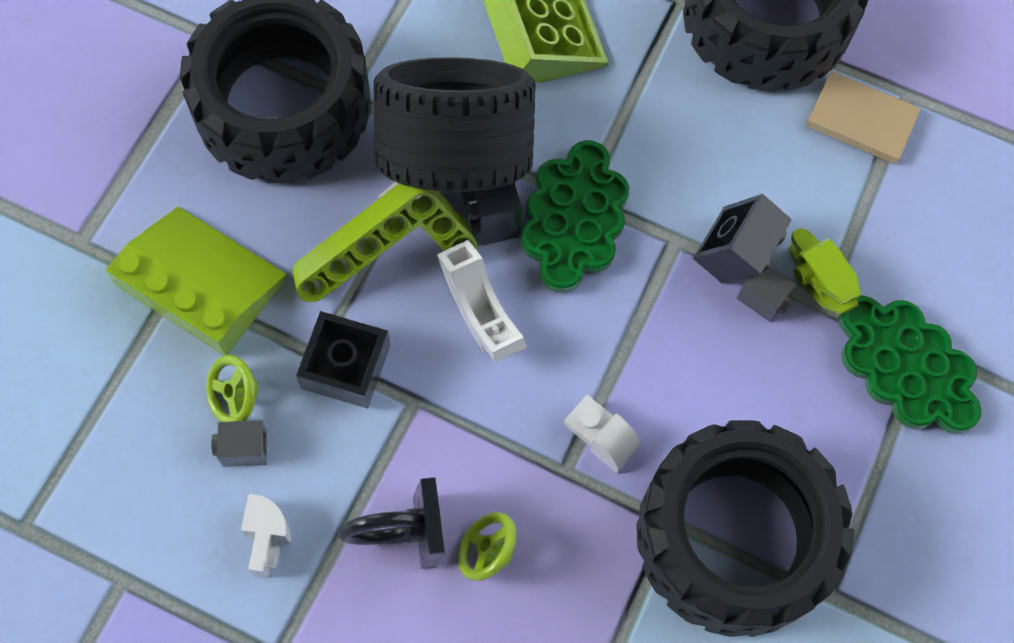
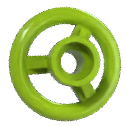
[206,355,258,422]
[457,512,517,581]

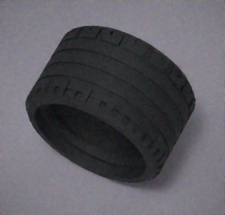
[373,57,536,192]

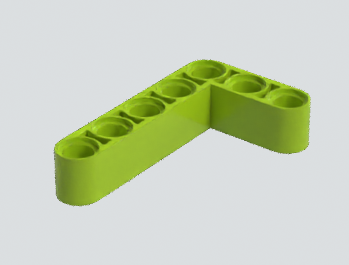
[292,183,477,303]

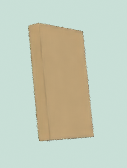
[806,71,921,165]

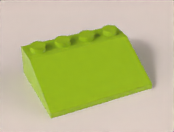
[483,0,609,83]
[105,206,288,356]

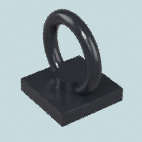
[338,477,445,569]

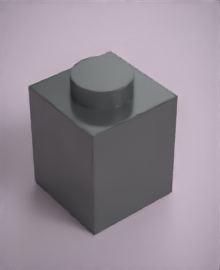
[736,266,796,322]
[211,420,267,467]

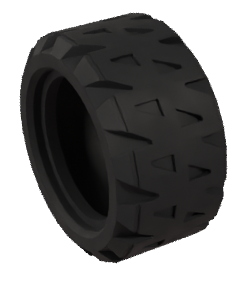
[180,0,371,183]
[683,0,869,92]
[636,420,854,637]

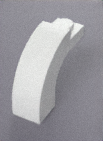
[437,240,527,363]

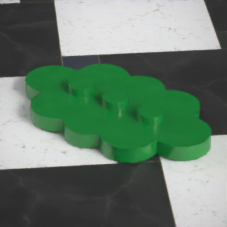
[520,140,629,293]
[838,295,982,434]

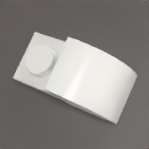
[563,395,640,473]
[241,494,291,578]

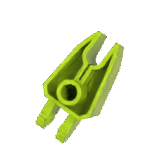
[789,228,861,315]

